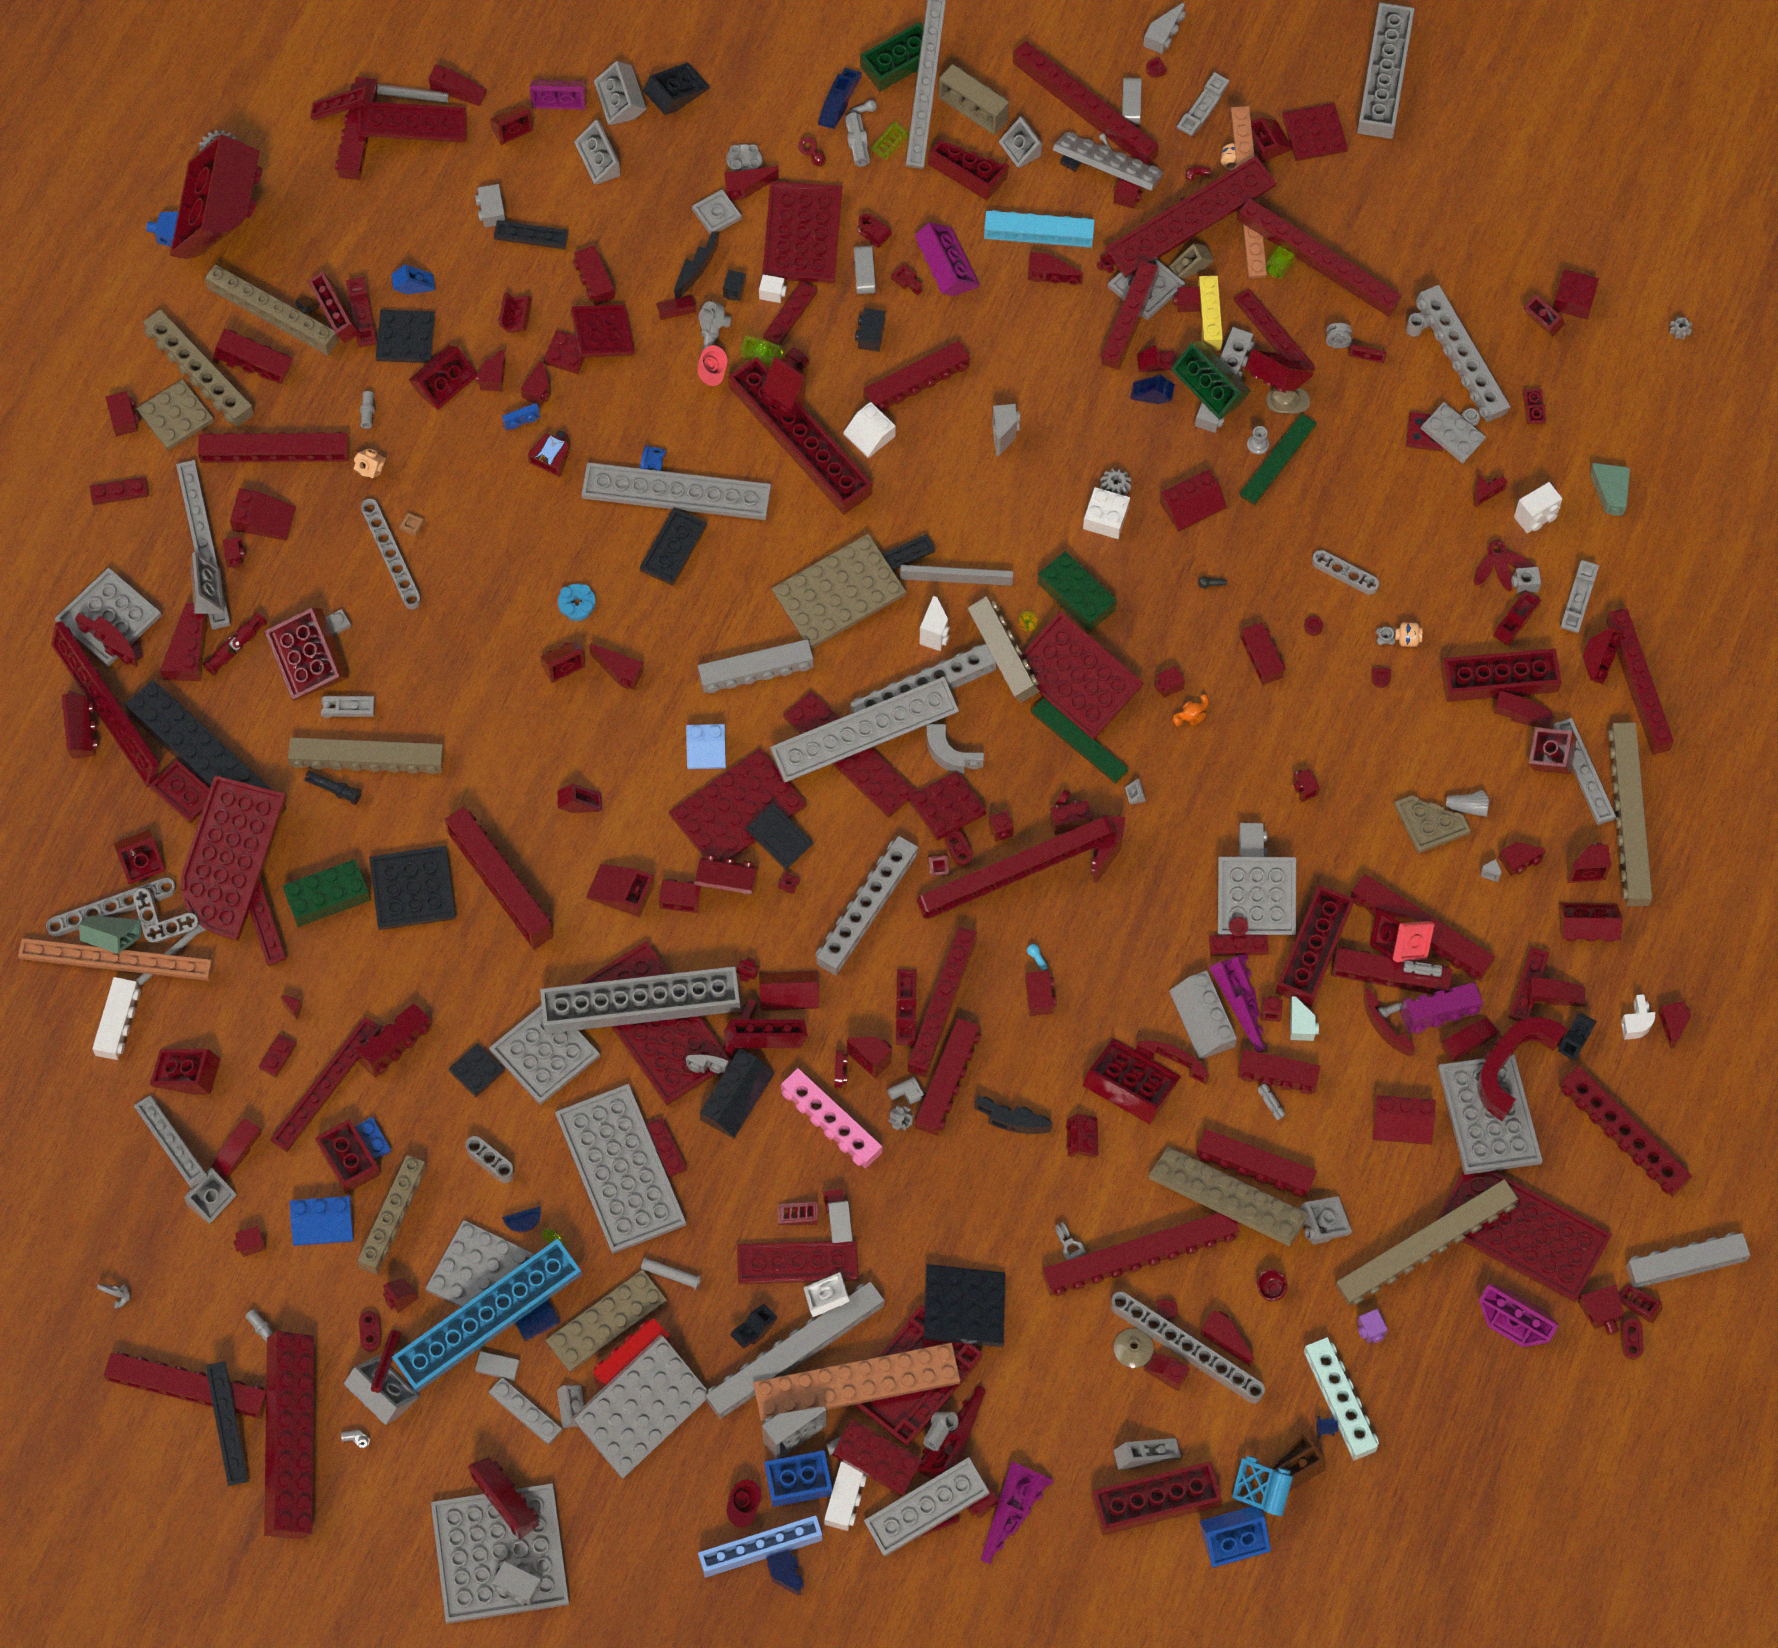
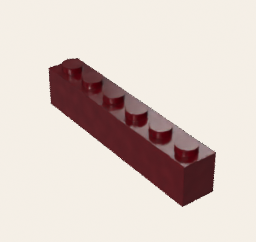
[335,77,378,180]
[1101,260,1159,370]
[863,341,970,412]
[1331,947,1452,995]
[915,1018,981,1136]
[1196,1129,1317,1198]

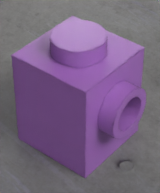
[1357,1309,1388,1344]

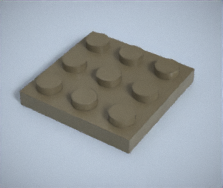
[136,379,214,451]

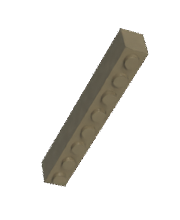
[288,738,444,774]

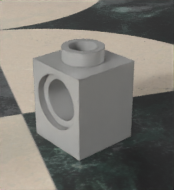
[1511,567,1541,594]

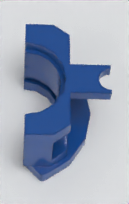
[640,445,667,471]

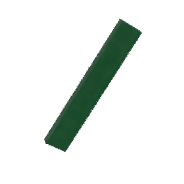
[1240,414,1317,506]
[1031,698,1129,784]

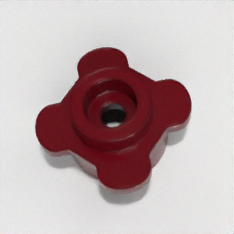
[1097,254,1115,273]
[778,872,800,894]

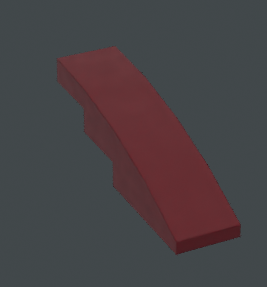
[896,969,917,1045]

